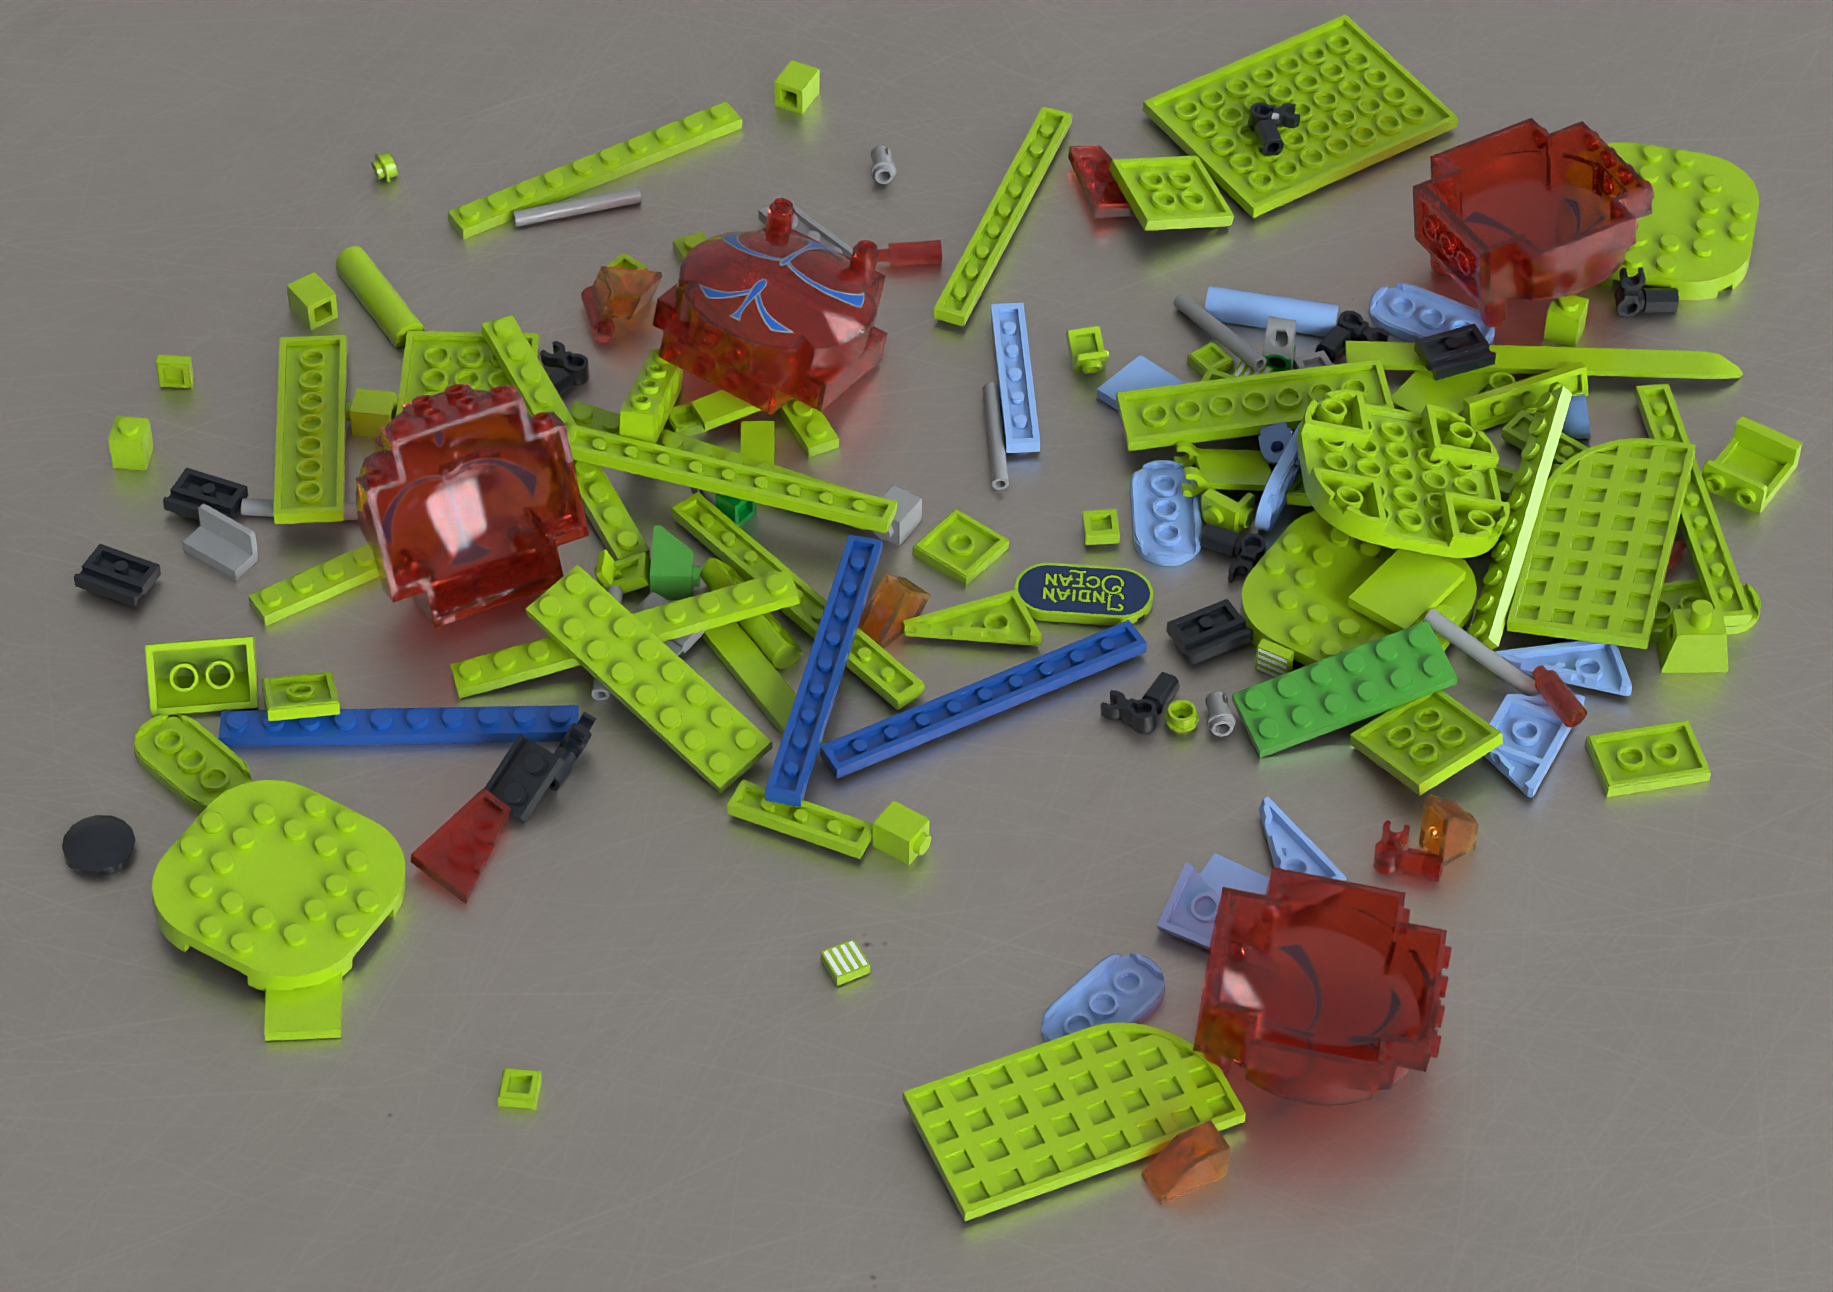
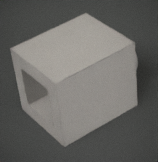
[871,485,922,547]

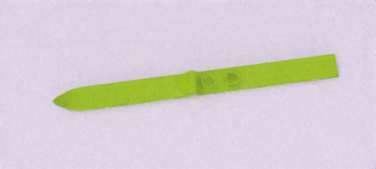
[1345,341,1743,379]

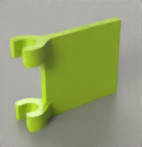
[1173,441,1271,497]

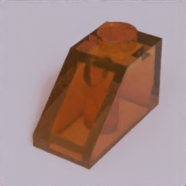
[590,266,663,320]
[858,573,931,649]
[1418,794,1479,867]
[1141,1120,1230,1205]

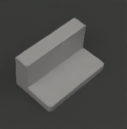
[182,504,259,580]

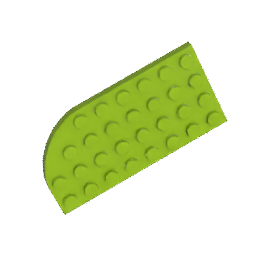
[1507,438,1695,649]
[902,1022,1246,1221]

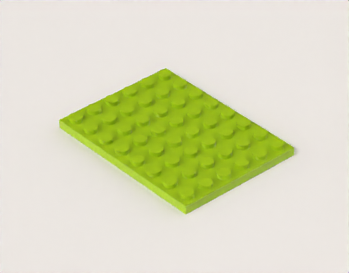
[1143,14,1459,218]

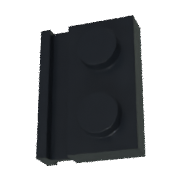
[1414,323,1496,381]
[163,467,248,521]
[74,544,161,607]
[1166,599,1253,665]
[481,734,565,823]

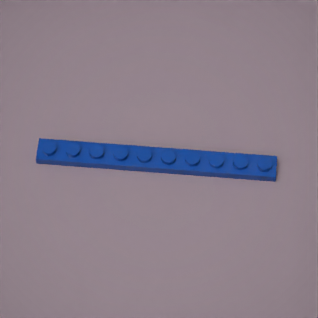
[765,535,883,807]
[820,620,1147,779]
[219,705,579,747]

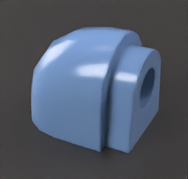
[1561,394,1591,439]
[1258,421,1293,467]

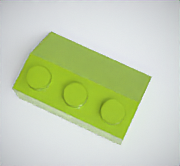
[145,635,259,716]

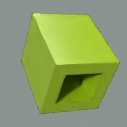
[774,60,820,115]
[286,272,338,331]
[1543,290,1589,347]
[345,388,397,439]
[108,415,154,471]
[873,800,931,865]

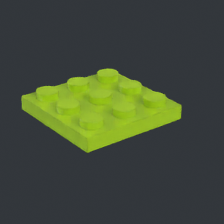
[1109,155,1234,231]
[1350,690,1503,795]

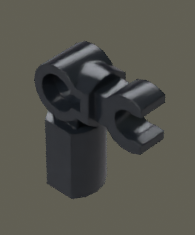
[1247,102,1300,156]
[1614,267,1679,317]
[1315,310,1389,363]
[540,341,589,396]
[1200,523,1266,583]
[1100,672,1180,734]
[548,711,596,791]

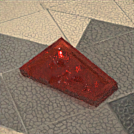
[1068,145,1136,219]
[410,788,511,904]

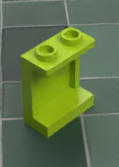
[1702,416,1802,514]

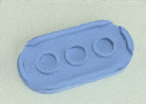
[1369,283,1495,345]
[1255,422,1301,532]
[1130,460,1202,566]
[1041,953,1165,1043]

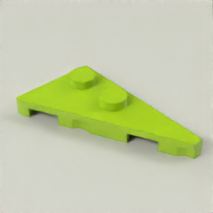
[902,589,1042,646]

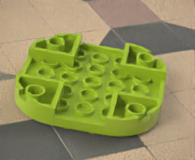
[1555,142,1759,300]
[1296,390,1510,558]
[1240,510,1477,666]
[152,780,406,992]

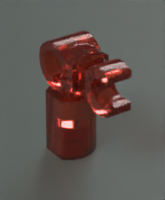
[1373,820,1444,882]

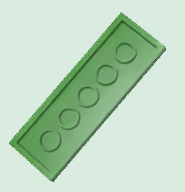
[1232,620,1457,758]

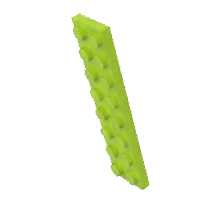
[273,335,347,524]
[1116,359,1395,451]
[526,564,773,794]

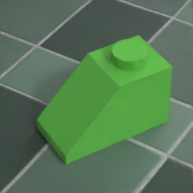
[650,525,701,600]

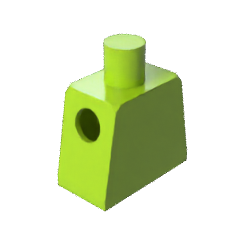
[1657,599,1729,673]

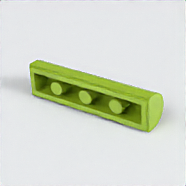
[336,246,425,348]
[700,557,803,669]

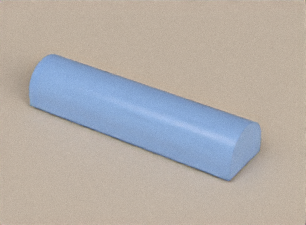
[1205,286,1339,337]

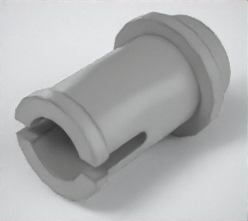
[871,145,896,184]
[1205,691,1235,737]

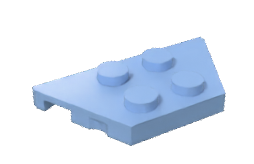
[1484,694,1585,798]

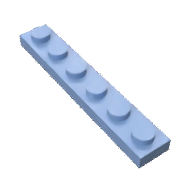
[991,303,1040,453]

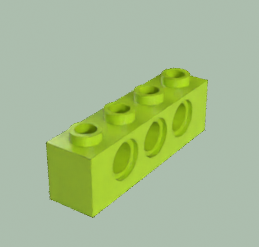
[619,348,684,444]

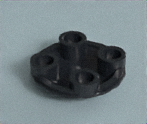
[62,815,136,875]

